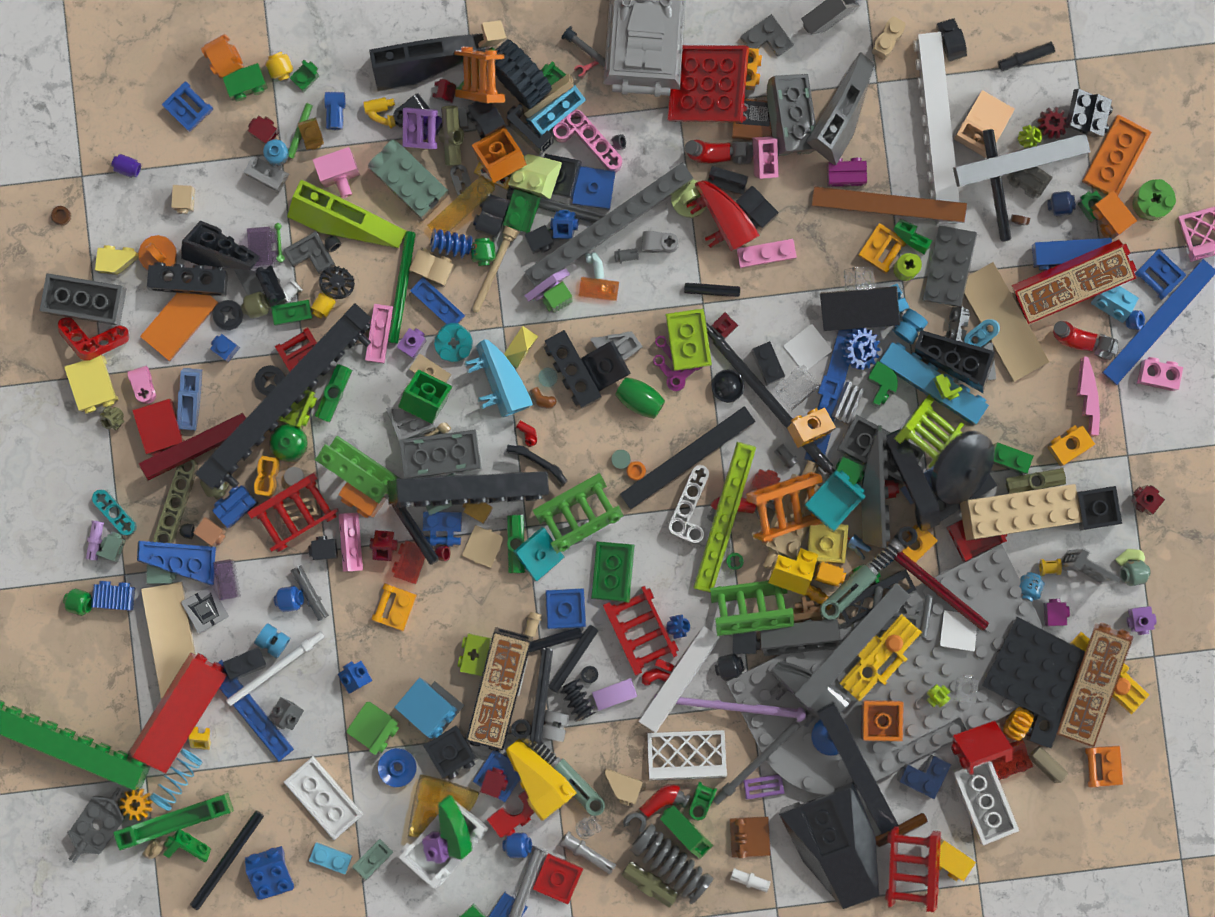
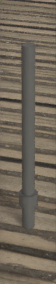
[713,721,800,805]

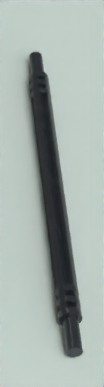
[706,323,835,476]

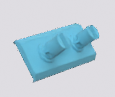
[464,339,533,418]

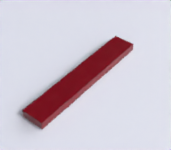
[138,413,246,481]

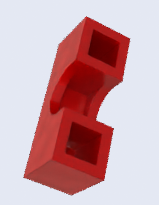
[487,790,535,838]

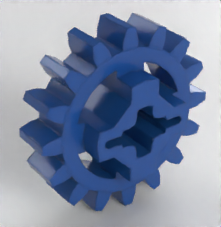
[842,328,881,370]

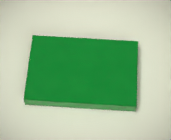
[591,541,635,602]

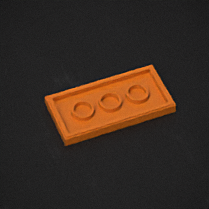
[1082,114,1152,196]
[140,278,219,361]

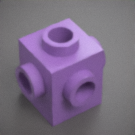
[1127,606,1156,635]
[422,831,449,863]

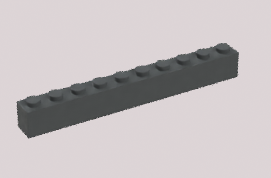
[524,162,693,287]

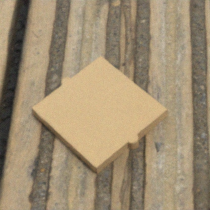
[462,525,504,568]

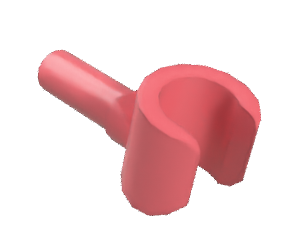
[574,61,599,77]

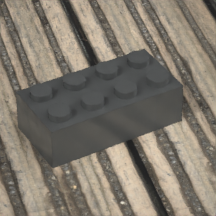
[40,273,127,326]
[837,415,924,486]

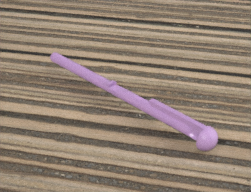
[654,694,806,722]

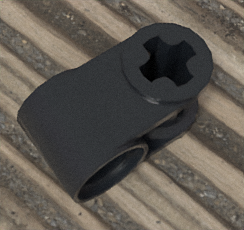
[393,93,430,127]

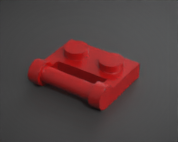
[275,327,317,372]

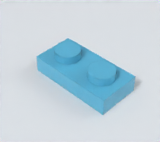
[309,842,353,874]

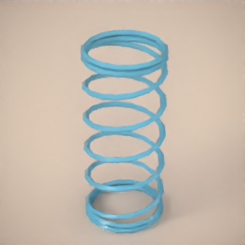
[150,749,202,811]

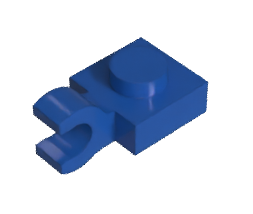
[818,375,842,410]

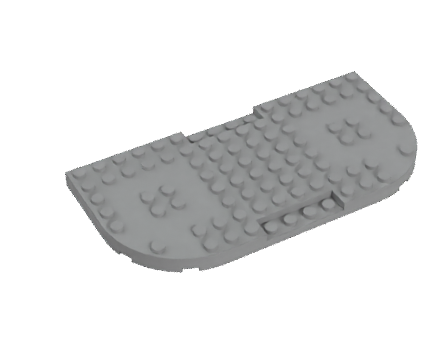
[726,544,1043,795]

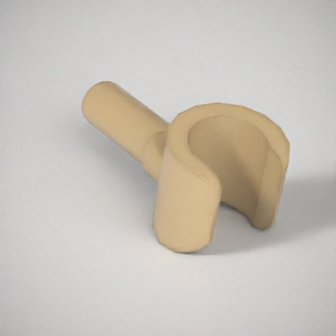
[424,423,451,436]

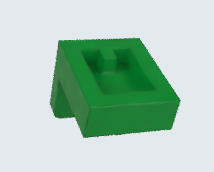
[290,60,320,92]

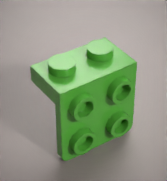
[347,702,399,755]

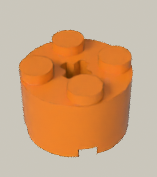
[201,34,244,79]

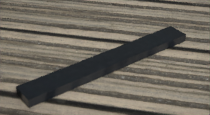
[620,406,756,510]
[816,701,899,834]

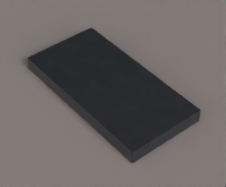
[820,286,901,331]

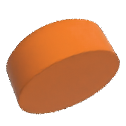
[627,461,646,481]

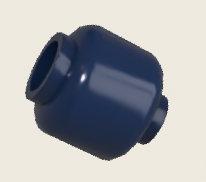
[1047,191,1076,217]

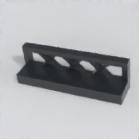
[837,569,916,624]

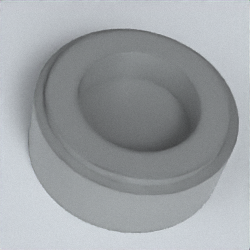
[284,467,304,486]

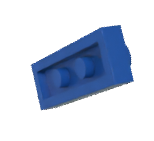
[410,277,465,324]

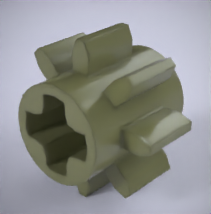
[100,406,125,430]

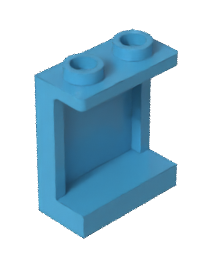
[394,678,457,739]

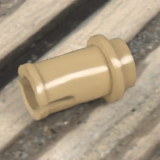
[524,612,542,637]

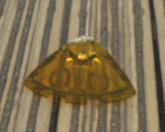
[408,774,479,837]

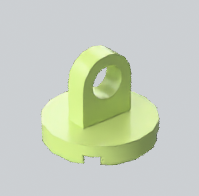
[671,180,706,218]

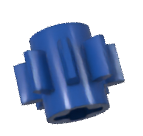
[666,614,690,639]

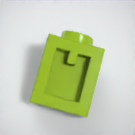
[933,374,962,401]

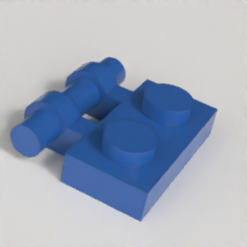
[423,511,462,547]

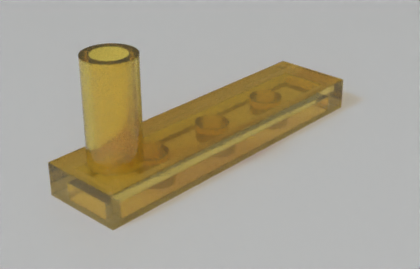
[427,175,495,233]

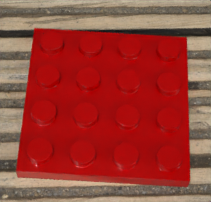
[667,45,749,123]

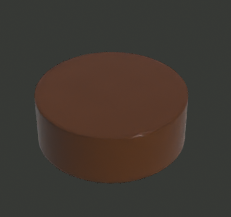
[51,206,71,226]
[1010,214,1030,226]

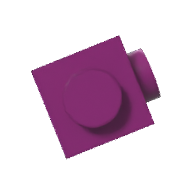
[1043,598,1070,626]

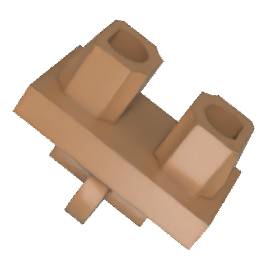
[793,596,822,623]

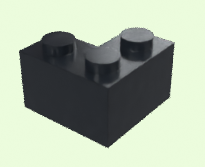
[467,101,506,139]

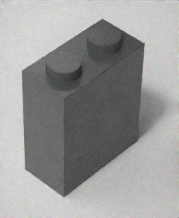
[801,0,860,35]

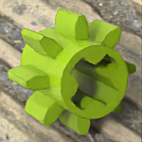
[1018,125,1042,148]
[926,684,950,708]

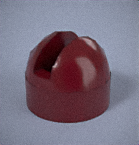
[434,546,451,561]

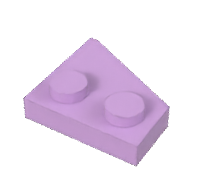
[524,268,570,301]

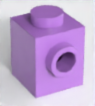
[397,328,427,359]

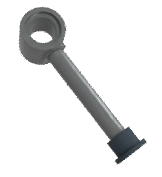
[561,26,605,68]

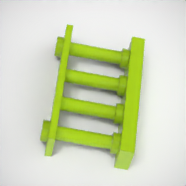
[894,395,964,469]

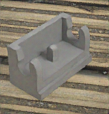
[244,156,289,193]

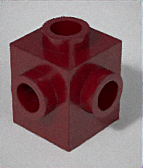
[1131,485,1165,515]
[370,530,398,561]

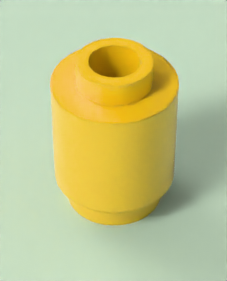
[310,292,336,319]

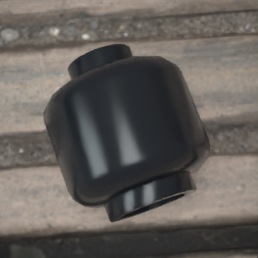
[715,654,744,681]

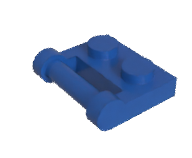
[162,82,214,132]
[1135,249,1186,300]

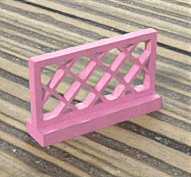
[1178,207,1215,262]

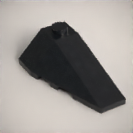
[181,221,260,270]

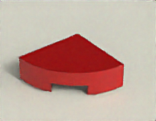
[654,658,674,672]

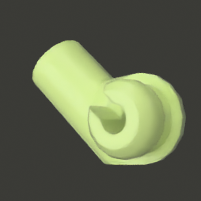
[1115,549,1145,566]

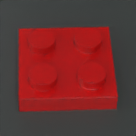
[533,853,584,905]

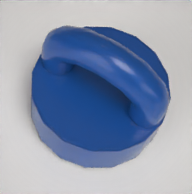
[1125,310,1145,330]

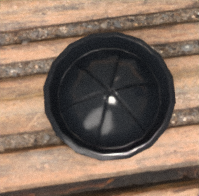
[711,369,745,403]

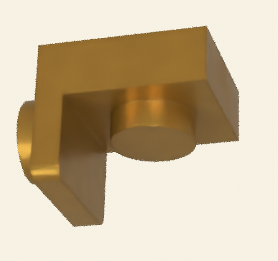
[298,117,324,150]

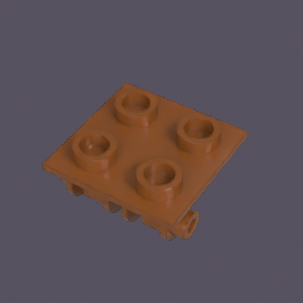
[730,816,770,858]

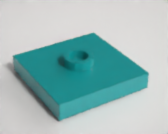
[513,527,565,582]

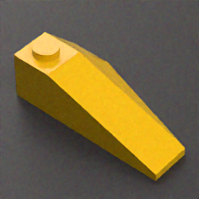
[506,739,576,821]

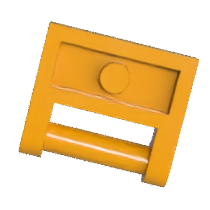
[858,223,906,274]
[371,583,417,631]

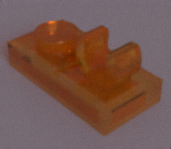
[579,277,619,301]

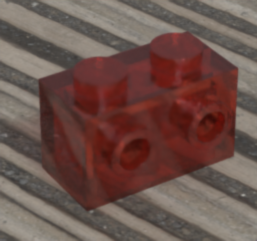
[750,469,781,491]

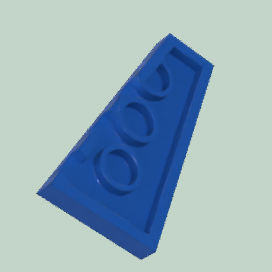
[137,541,216,586]

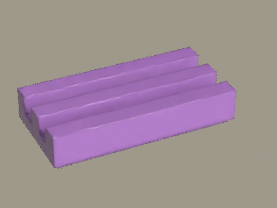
[743,774,784,800]

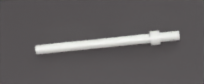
[226,631,325,706]

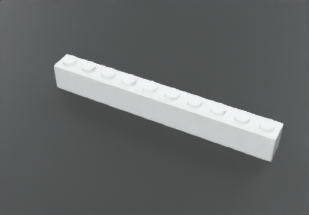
[913,32,960,225]

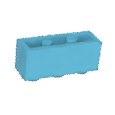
[526,85,586,136]

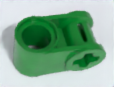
[689,782,717,821]

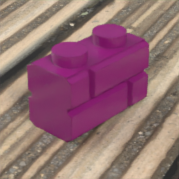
[827,157,867,187]

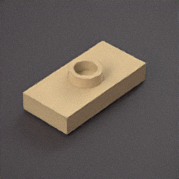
[409,354,452,383]

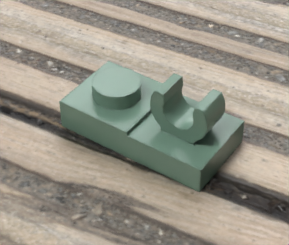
[352,839,393,881]

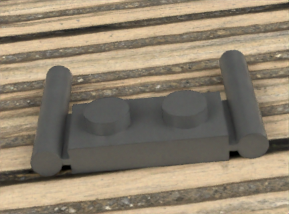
[872,586,933,637]

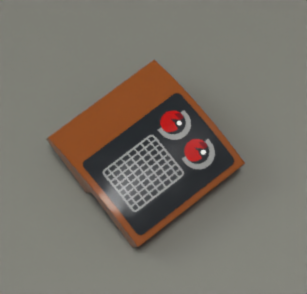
[732,99,771,140]

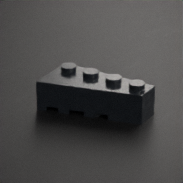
[915,330,995,393]

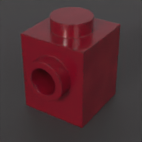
[247,115,280,144]
[480,767,508,798]

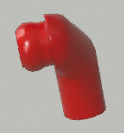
[516,420,538,447]
[641,668,670,686]

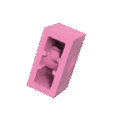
[753,136,778,179]

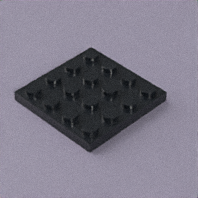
[982,617,1085,721]

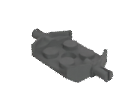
[67,787,125,863]

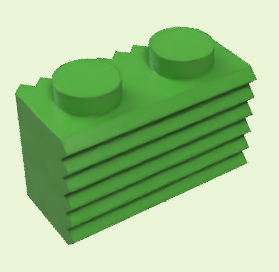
[543,281,573,313]

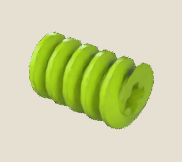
[893,253,922,281]

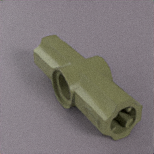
[439,105,464,166]
[1005,468,1066,494]
[621,861,679,908]

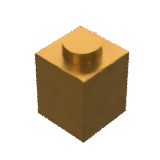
[462,501,493,524]

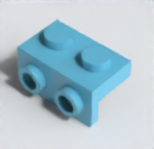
[1091,286,1139,323]

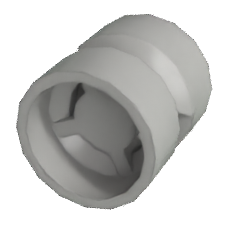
[542,710,570,742]

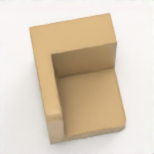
[478,20,506,47]

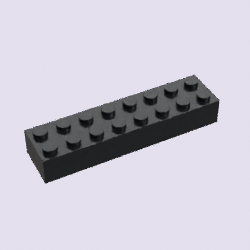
[387,471,549,508]

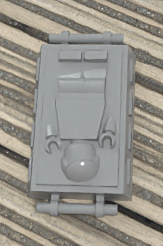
[603,0,685,97]

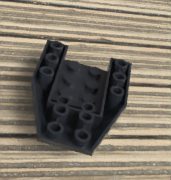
[779,782,880,909]

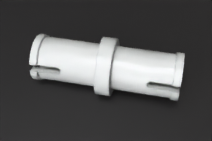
[730,868,771,893]

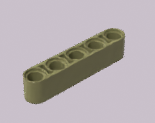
[154,459,198,543]

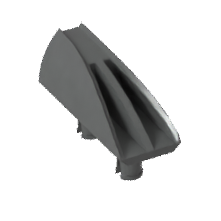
[770,661,851,727]

